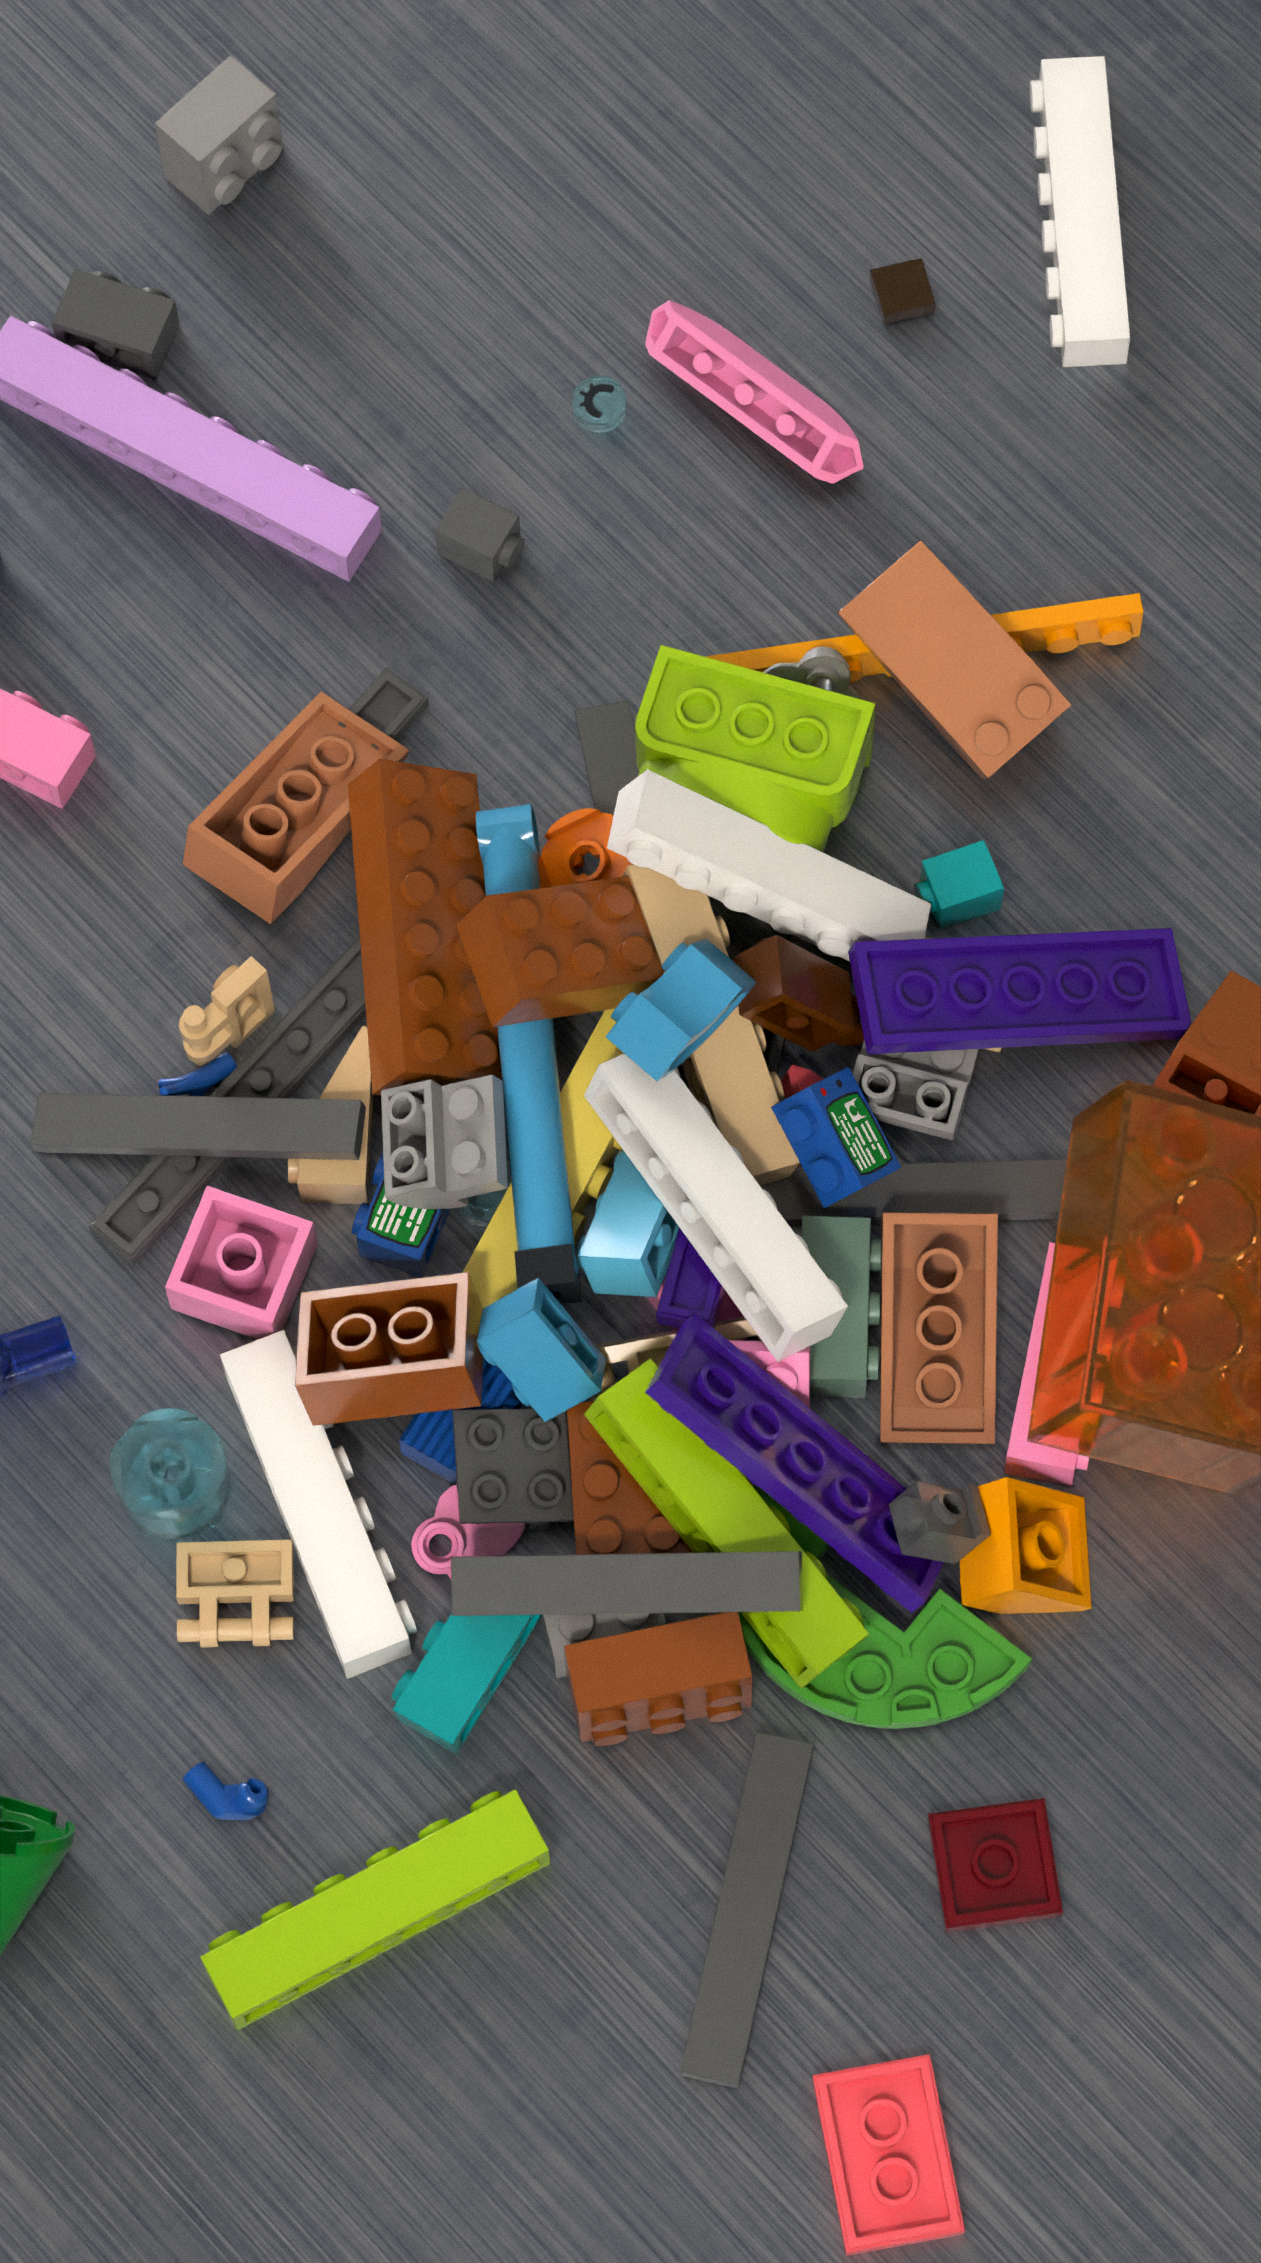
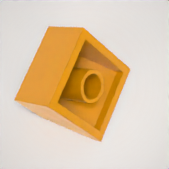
[959,1477,1092,1614]

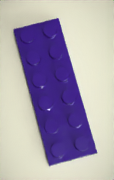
[848,928,1192,1054]
[645,1313,944,1613]

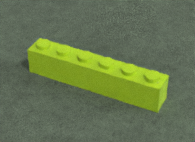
[584,1358,869,1689]
[200,1789,551,2031]

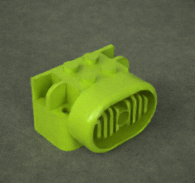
[635,645,876,853]

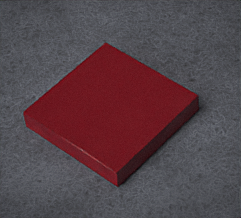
[927,1798,1063,1933]

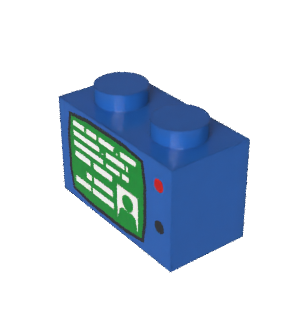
[771,1067,902,1208]
[352,1153,452,1278]

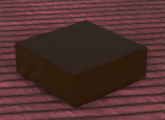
[870,258,936,324]

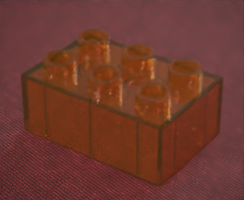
[1027,1079,1261,1496]

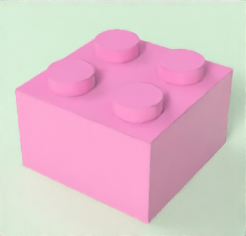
[165,1186,318,1339]

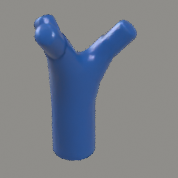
[158,1052,237,1096]

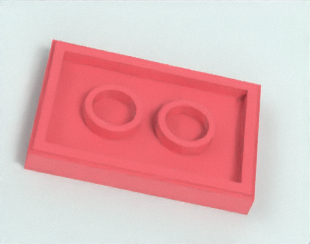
[812,2054,965,2256]

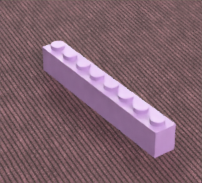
[0,316,382,582]

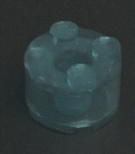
[110,1408,231,1539]

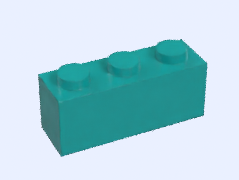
[391,1613,542,1755]

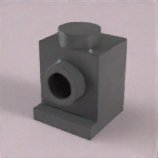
[889,1481,991,1564]

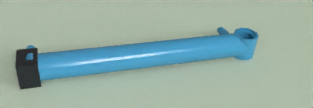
[476,804,582,1306]

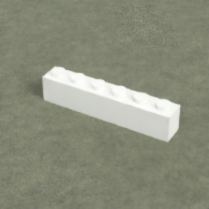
[1030,56,1130,367]
[607,769,931,962]
[584,1054,848,1362]
[220,1330,417,1679]

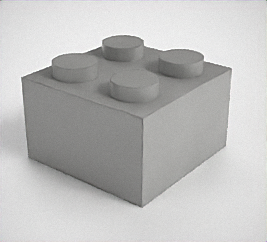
[155,55,283,215]

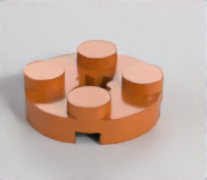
[538,808,632,888]

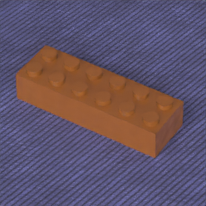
[348,759,502,1096]

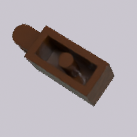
[733,935,864,1052]

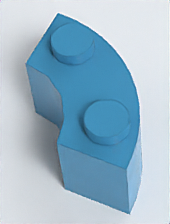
[605,939,757,1081]

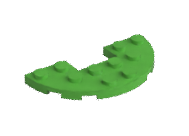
[738,1485,1032,1729]

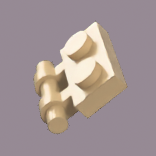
[179,956,275,1067]
[176,1540,294,1648]

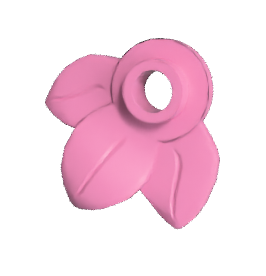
[411,1484,525,1579]

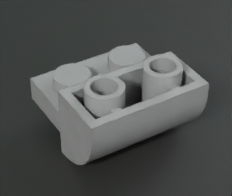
[853,1040,980,1141]
[381,1075,508,1209]

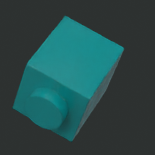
[914,840,1004,930]

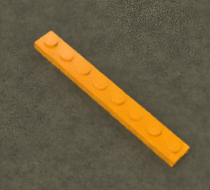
[706,593,1144,684]

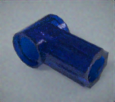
[0,1316,76,1397]

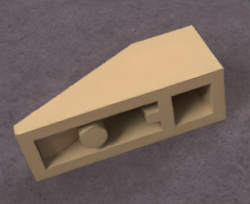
[288,1026,374,1204]

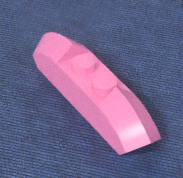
[645,300,864,484]

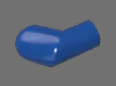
[182,1762,269,1820]

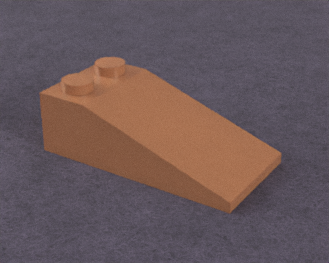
[837,540,1071,779]
[183,692,409,924]
[880,1212,998,1444]

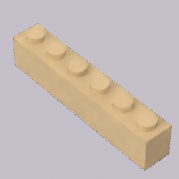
[622,864,800,1185]

